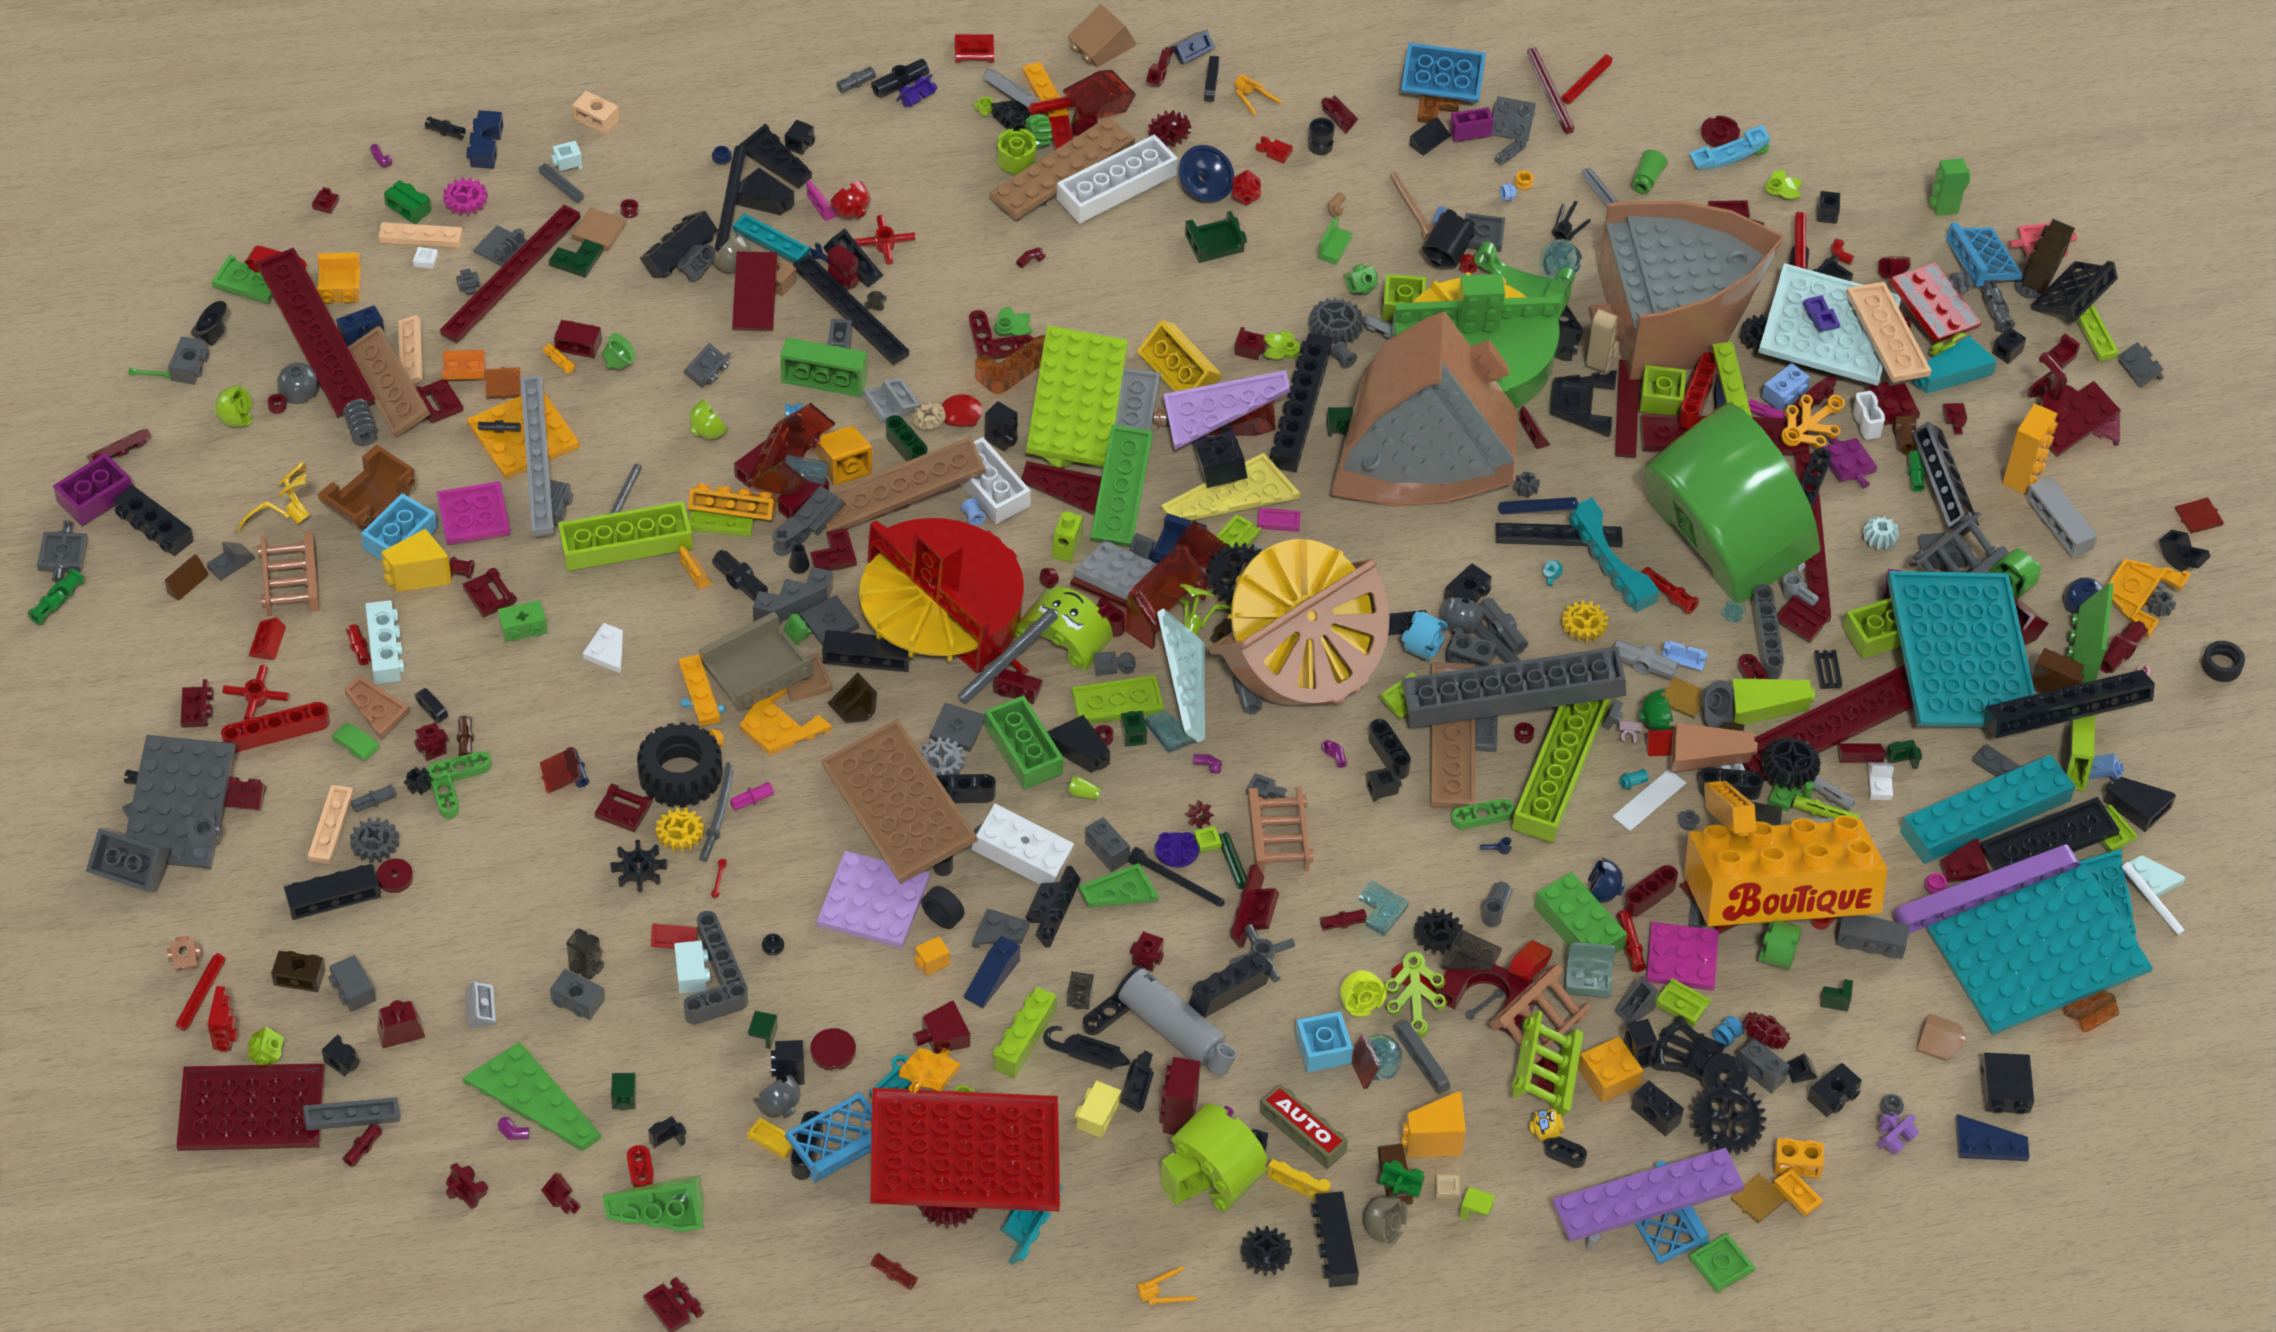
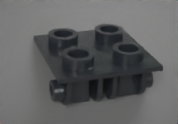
[991,99,1031,131]

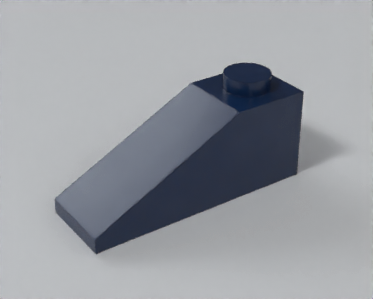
[964,936,1020,1008]

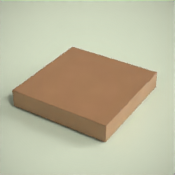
[572,207,626,251]
[787,654,833,702]

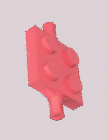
[2009,223,2077,258]

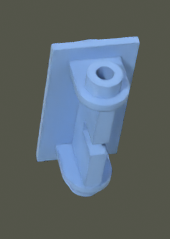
[1662,640,1708,671]

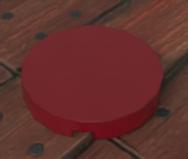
[1701,116,1741,148]
[810,1028,856,1071]

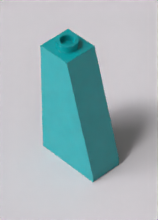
[1913,336,1997,394]

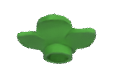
[994,306,1032,336]

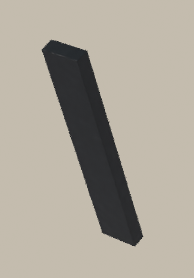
[1495,523,1623,547]

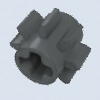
[456,268,480,294]
[1948,271,1973,293]
[1513,471,1540,498]
[2148,590,2176,617]

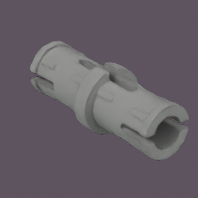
[1813,777,1856,811]

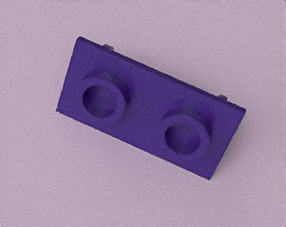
[897,74,937,107]

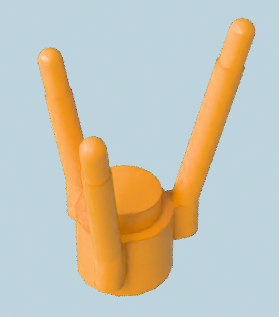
[1234,74,1282,115]
[1136,1266,1197,1306]

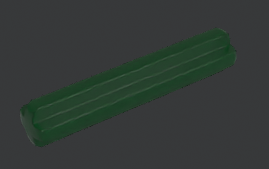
[1219,832,1247,890]

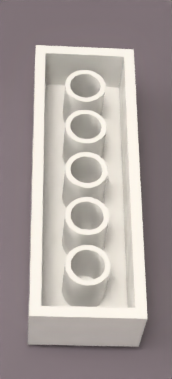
[1057,134,1178,224]

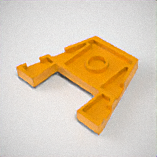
[2108,559,2191,638]
[740,688,832,755]

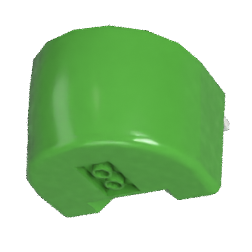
[1644,402,1820,603]

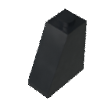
[736,168,795,216]
[1047,715,1110,773]
[2103,777,2176,832]

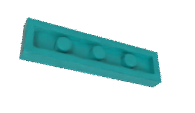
[733,213,810,263]

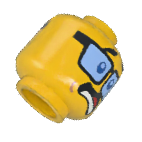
[1529,1109,1565,1141]

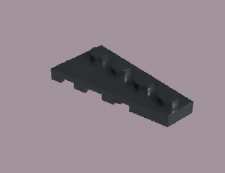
[740,123,812,188]

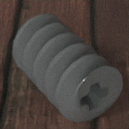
[343,399,377,446]

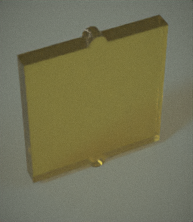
[1663,677,1704,719]
[1730,1174,1787,1224]

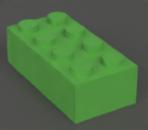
[780,337,868,398]
[985,695,1064,790]
[1534,872,1627,954]

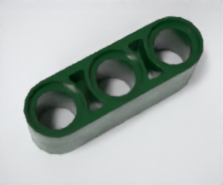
[886,415,928,462]

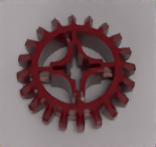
[918,1206,979,1229]

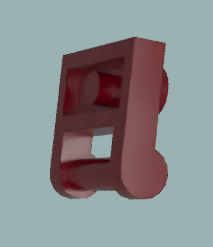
[416,379,464,423]
[463,568,517,618]
[595,783,653,833]

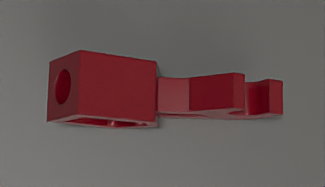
[1146,47,1173,85]

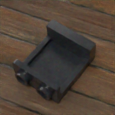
[1980,1053,2034,1114]

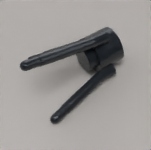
[1552,201,1591,241]

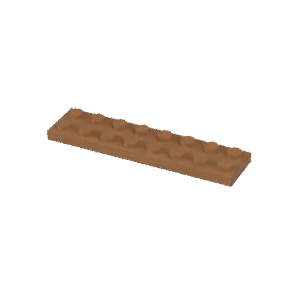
[990,116,1135,220]
[826,436,987,532]
[1431,662,1476,808]

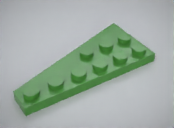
[462,1042,601,1151]

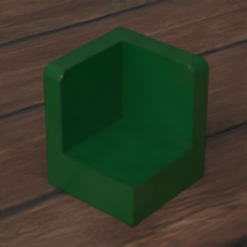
[1821,979,1853,1012]
[748,1011,778,1049]

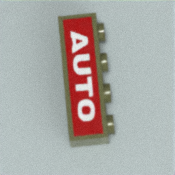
[1260,1084,1348,1170]

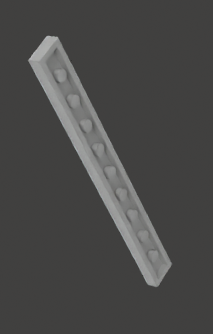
[520,375,554,537]

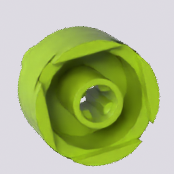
[997,129,1037,176]

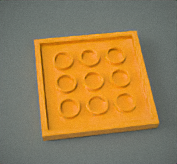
[466,391,580,479]

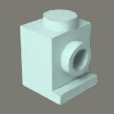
[551,141,583,171]

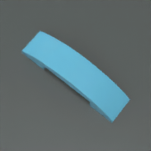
[1689,125,1771,169]

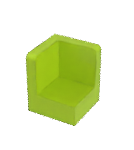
[1459,1187,1495,1220]

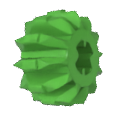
[1024,114,1052,148]

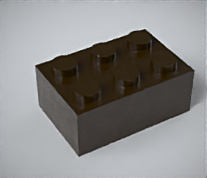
[2022,219,2075,294]

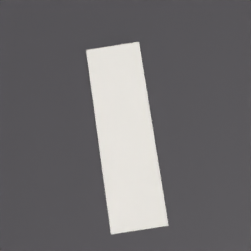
[1612,769,1686,831]

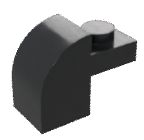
[2159,529,2211,572]

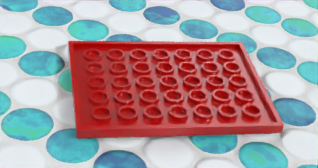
[870,1088,1060,1212]

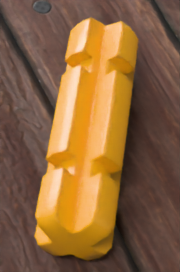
[543,343,576,374]

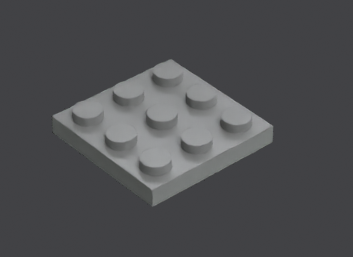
[1073,540,1160,601]

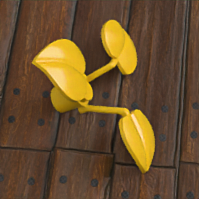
[238,461,310,532]

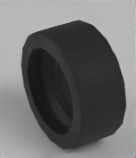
[2201,641,2245,682]
[921,886,965,929]

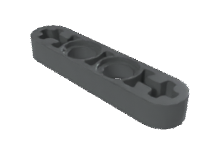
[1394,1019,1450,1094]

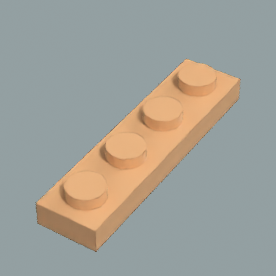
[378,222,463,248]
[398,315,423,384]
[308,785,354,865]

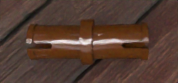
[456,716,474,756]

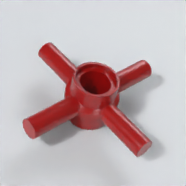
[854,215,915,265]
[222,665,289,720]

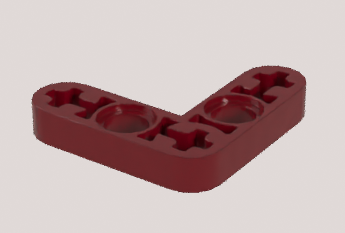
[969,310,1035,361]

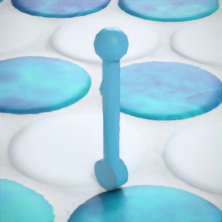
[681,698,725,713]

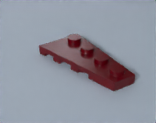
[1021,461,1102,516]

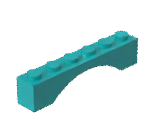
[1568,497,1660,613]

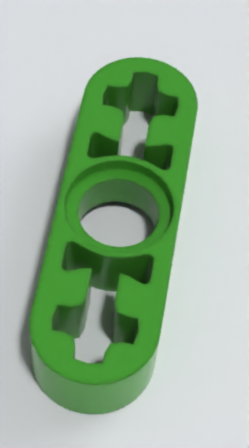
[1451,799,1514,830]

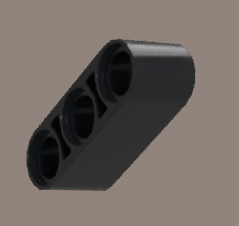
[1369,719,1411,779]
[1698,767,1764,800]
[791,1111,823,1180]

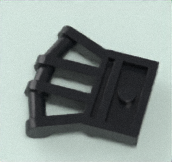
[1652,1015,1725,1082]

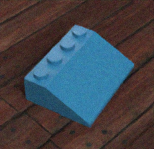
[1401,43,1486,102]

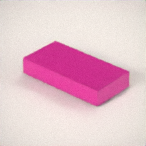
[1257,508,1301,532]

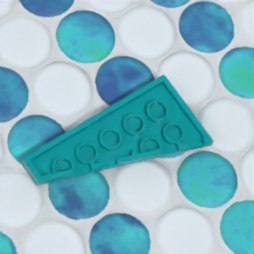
[2079,849,2139,945]

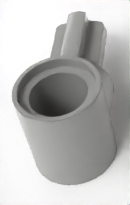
[1783,572,1819,606]

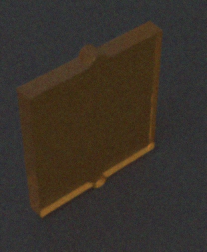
[486,367,521,400]

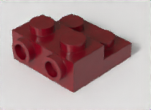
[1867,382,1920,426]

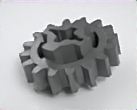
[350,817,399,863]

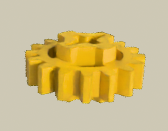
[1561,600,1609,643]
[655,807,704,852]

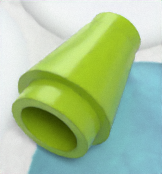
[1068,776,1101,800]

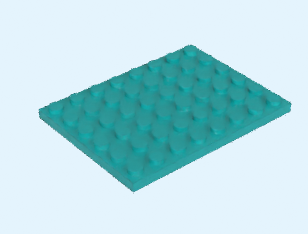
[1886,571,2035,727]
[1927,864,2153,1035]

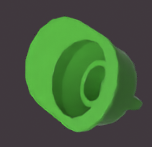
[602,333,636,370]

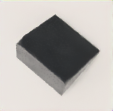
[1786,1053,1818,1083]

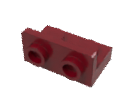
[993,669,1043,705]
[180,679,213,728]
[224,776,267,811]

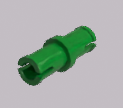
[1908,451,1925,492]

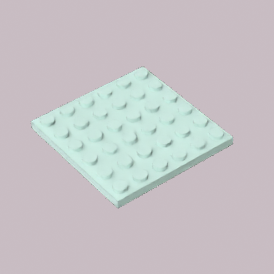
[1758,263,1901,386]

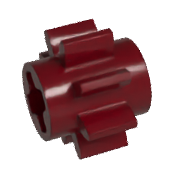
[1185,800,1214,829]

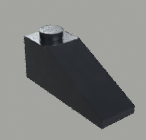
[823,228,883,287]

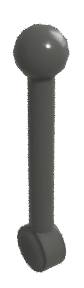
[1466,989,1503,1020]

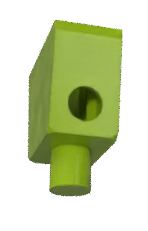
[1052,511,1084,563]

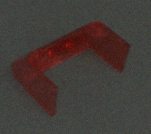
[748,403,835,496]
[1126,545,1208,649]

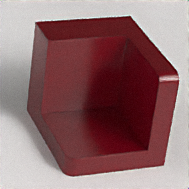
[1071,106,1098,135]

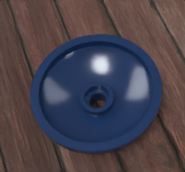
[1178,145,1235,202]

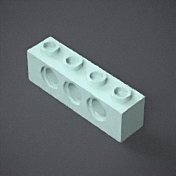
[365,600,404,684]

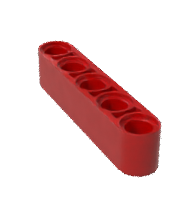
[1679,352,1717,429]
[221,702,330,753]

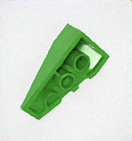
[602,1176,704,1232]

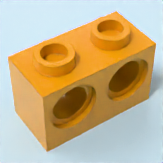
[1774,1138,1824,1179]

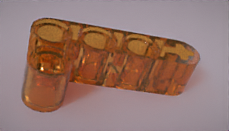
[975,335,1045,394]

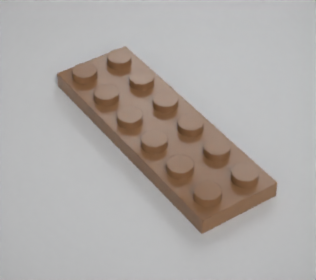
[348,326,431,438]

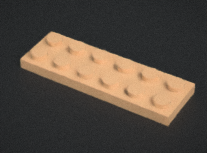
[1846,282,1931,382]

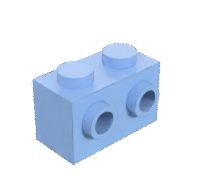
[1762,363,1810,410]

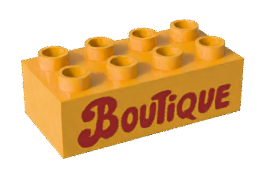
[1684,815,1888,926]

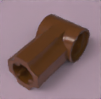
[1893,416,1917,455]

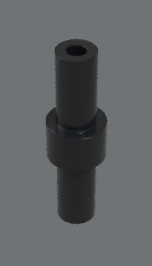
[478,420,521,433]

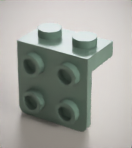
[1565,942,1616,998]

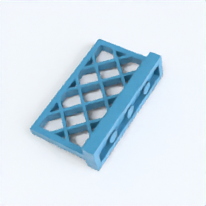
[1946,223,2022,287]
[784,1092,872,1183]
[1634,1160,1709,1265]

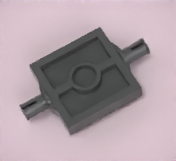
[37,520,88,583]

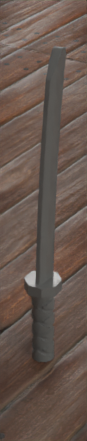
[699,762,733,862]

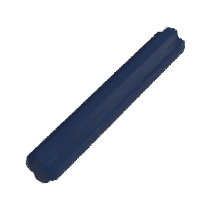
[1498,497,1578,514]

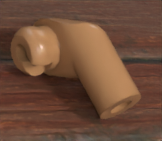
[1328,192,1346,217]

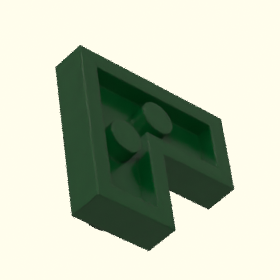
[549,239,604,278]

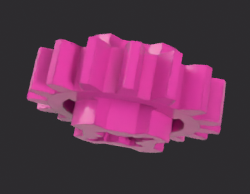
[443,177,487,215]

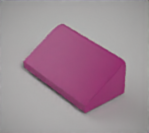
[806,180,838,221]

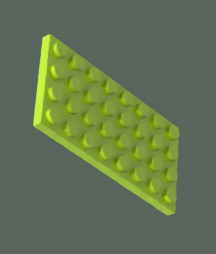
[1026,325,1128,467]

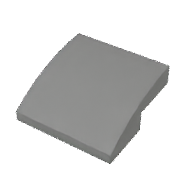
[862,378,920,424]

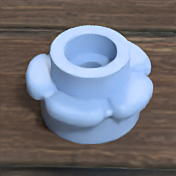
[1500,182,1516,202]

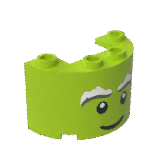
[1015,586,1113,671]

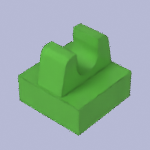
[783,614,812,645]

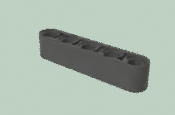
[1751,584,1784,679]

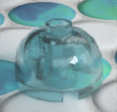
[1540,239,1582,280]
[1356,1034,1402,1081]

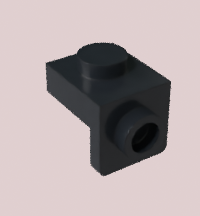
[648,1116,686,1148]

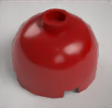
[830,181,871,219]

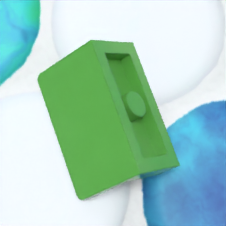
[1318,216,1353,265]

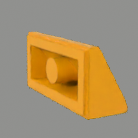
[679,546,712,589]

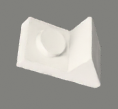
[1867,762,1894,800]

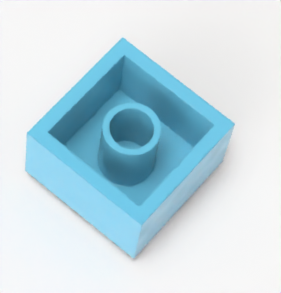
[1295,1011,1353,1073]

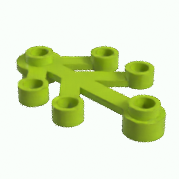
[1386,952,1447,1038]

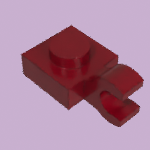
[1942,403,1967,435]
[541,1173,581,1214]

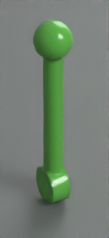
[128,367,170,378]

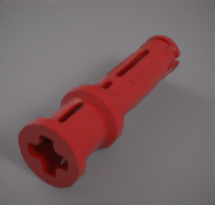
[1642,567,1699,614]

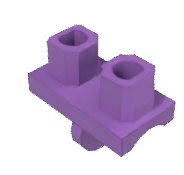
[1876,1114,1919,1155]

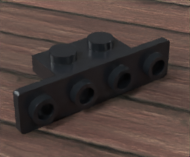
[1025,866,1081,948]

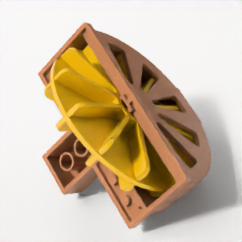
[1208,539,1389,706]

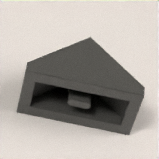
[1614,976,1659,1023]

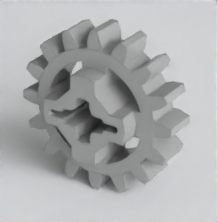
[919,737,965,776]

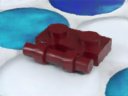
[643,1277,704,1332]

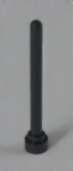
[1128,847,1225,907]

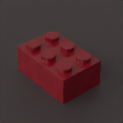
[1160,1057,1201,1135]

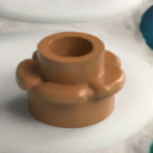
[1154,407,1166,428]

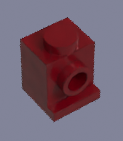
[1235,327,1267,361]

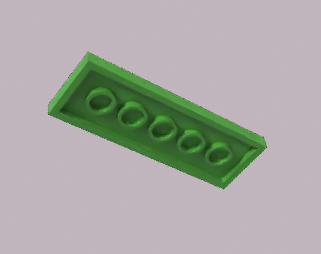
[1090,425,1153,547]

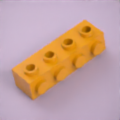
[688,483,777,520]

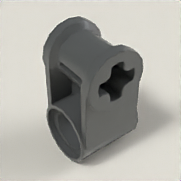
[677,244,715,282]
[772,516,811,556]

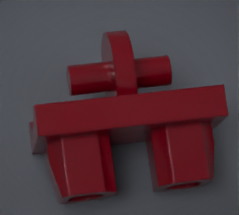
[446,1163,488,1209]

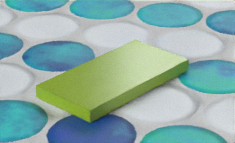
[1071,675,1165,724]

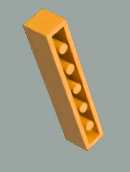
[1704,781,1756,836]

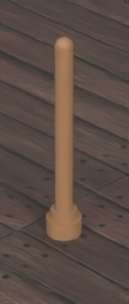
[1391,172,1434,240]

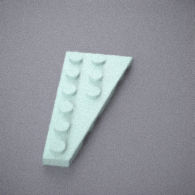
[1157,608,1205,743]

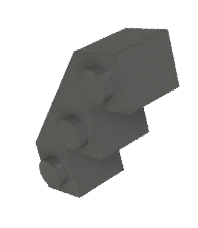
[753,567,833,625]

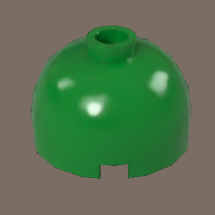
[1639,688,1675,730]

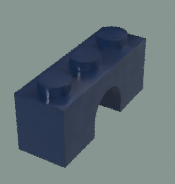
[466,110,504,169]

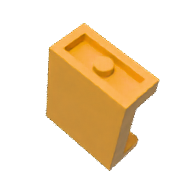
[316,252,361,303]

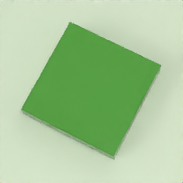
[1688,1233,1755,1293]

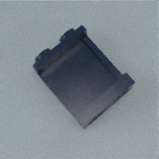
[1149,513,1207,575]

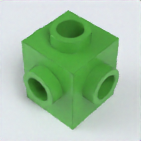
[1343,263,1379,294]

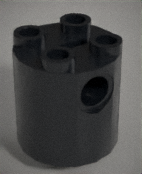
[1422,209,1476,269]

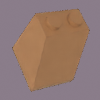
[1068,4,1136,67]

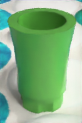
[1632,150,1668,194]

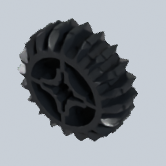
[1761,735,1821,791]

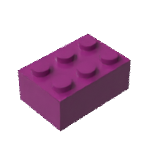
[53,453,132,526]

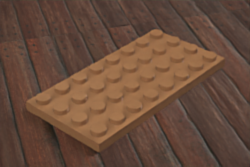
[821,719,978,884]

